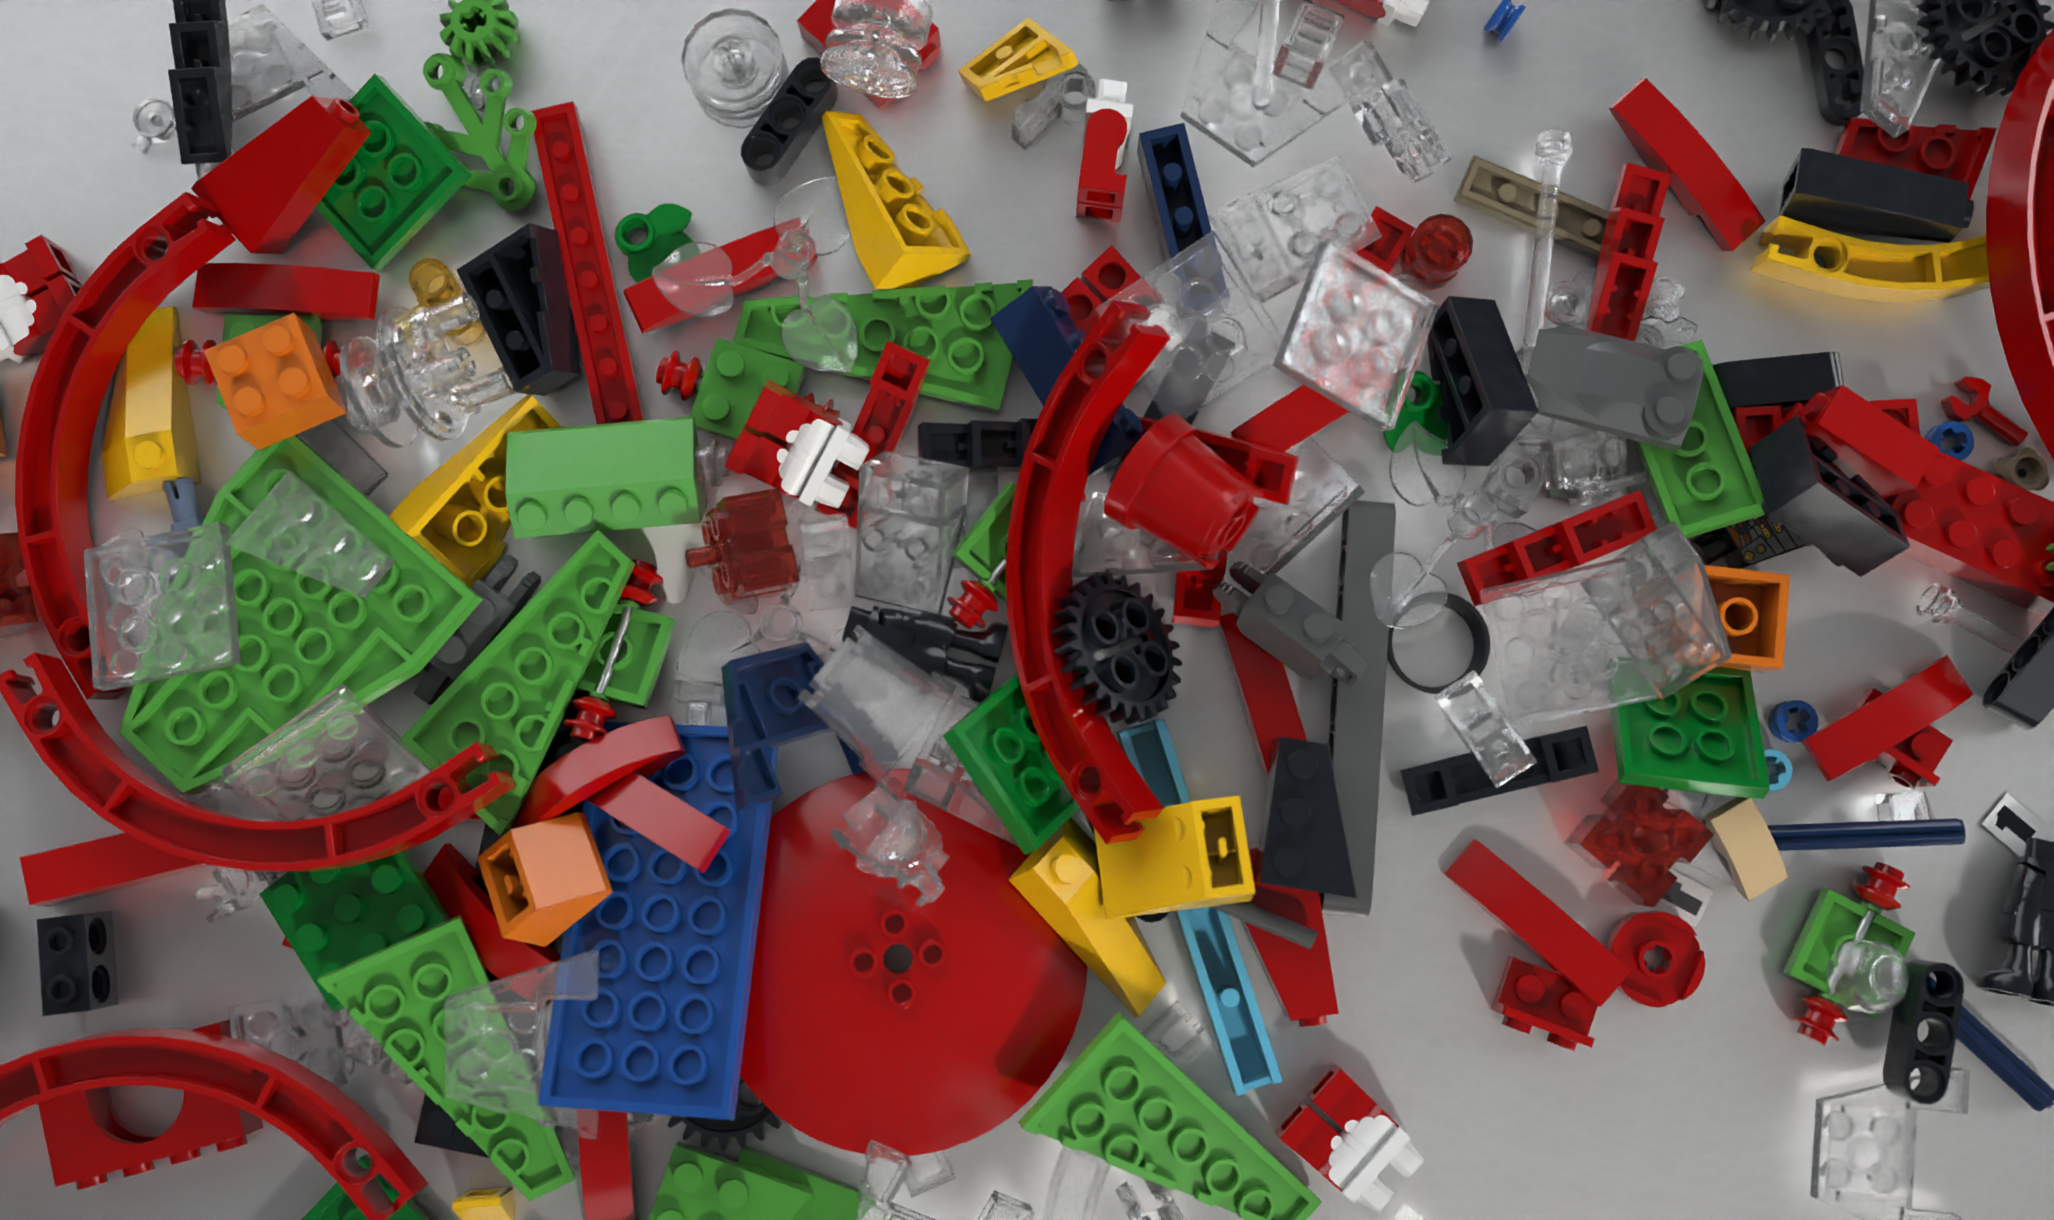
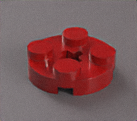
[1606,911,1706,1008]

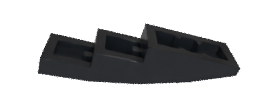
[168,0,232,165]
[918,418,1038,472]

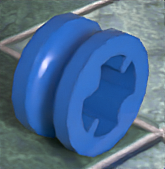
[1483,0,1526,42]
[1924,421,1974,460]
[1768,700,1818,743]

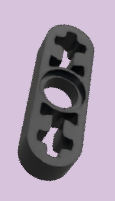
[1806,0,1869,126]

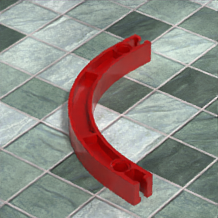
[1986,29,2054,460]
[15,191,236,700]
[1006,300,1171,845]
[0,652,517,872]
[0,1028,429,1220]

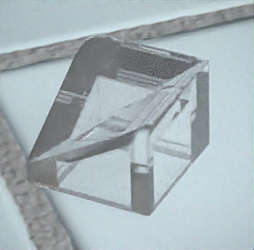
[1875,791,1936,821]

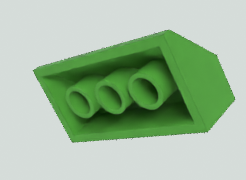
[505,416,708,539]

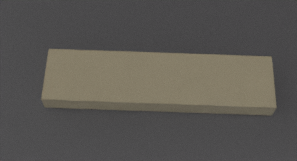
[1453,155,1609,261]

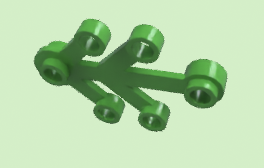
[423,53,536,211]

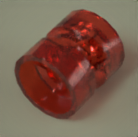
[1400,214,1473,290]

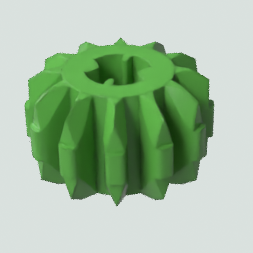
[439,0,519,69]

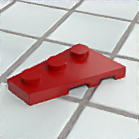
[1834,118,1997,200]

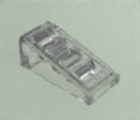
[1272,0,1345,89]

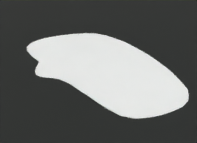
[625,431,718,604]

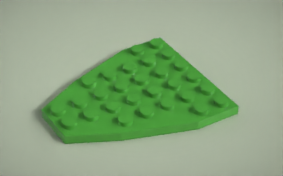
[119,435,483,795]

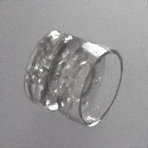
[820,0,933,98]

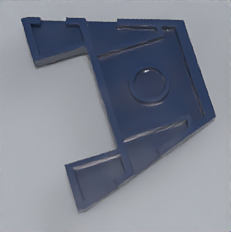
[721,642,895,811]

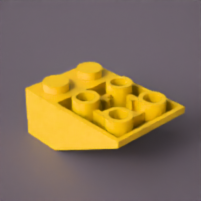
[1094,795,1255,920]

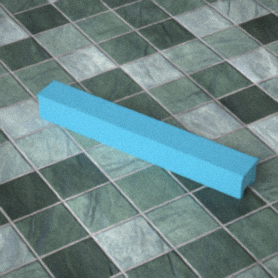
[1116,718,1283,1096]

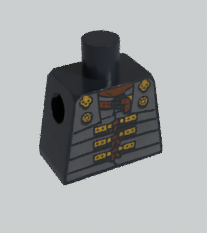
[1690,471,1806,569]

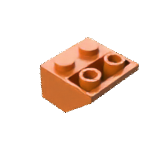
[477,812,613,947]

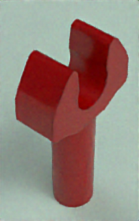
[1940,377,2028,447]

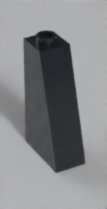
[1778,148,1974,243]

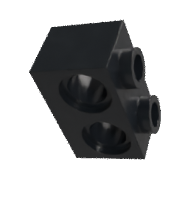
[37,911,118,1016]

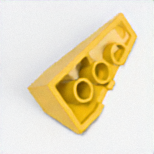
[821,111,972,289]
[101,306,202,500]
[389,394,561,588]
[1008,817,1166,1017]

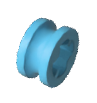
[1764,749,1792,791]

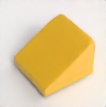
[452,1186,515,1220]

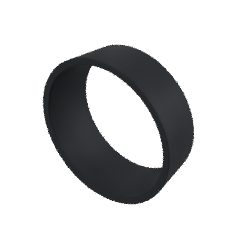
[1387,592,1490,695]

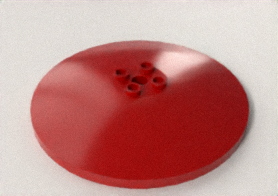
[740,769,1088,1157]

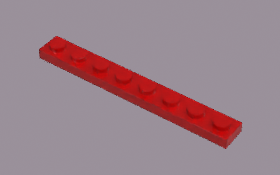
[531,101,646,424]

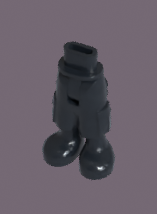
[842,606,1009,706]
[1975,838,2054,1007]

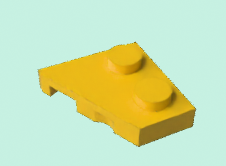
[958,17,1079,102]

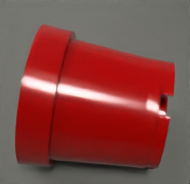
[1104,413,1264,570]

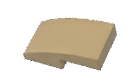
[1705,797,1788,901]

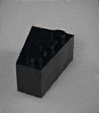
[456,223,581,396]
[1425,296,1539,467]
[1749,415,1910,577]
[1253,737,1357,898]

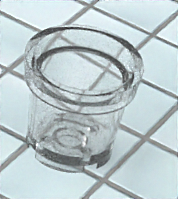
[797,624,956,782]

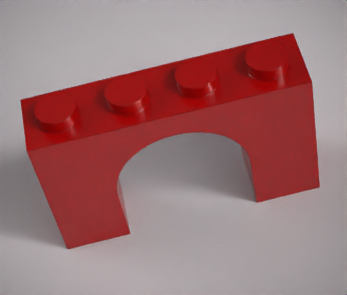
[38,1017,263,1190]

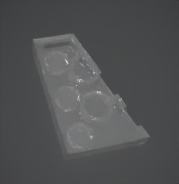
[1860,0,1941,138]
[1228,436,1365,577]
[225,471,396,598]
[1072,492,1220,578]

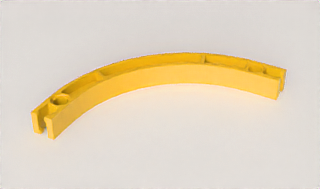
[1750,215,1990,302]

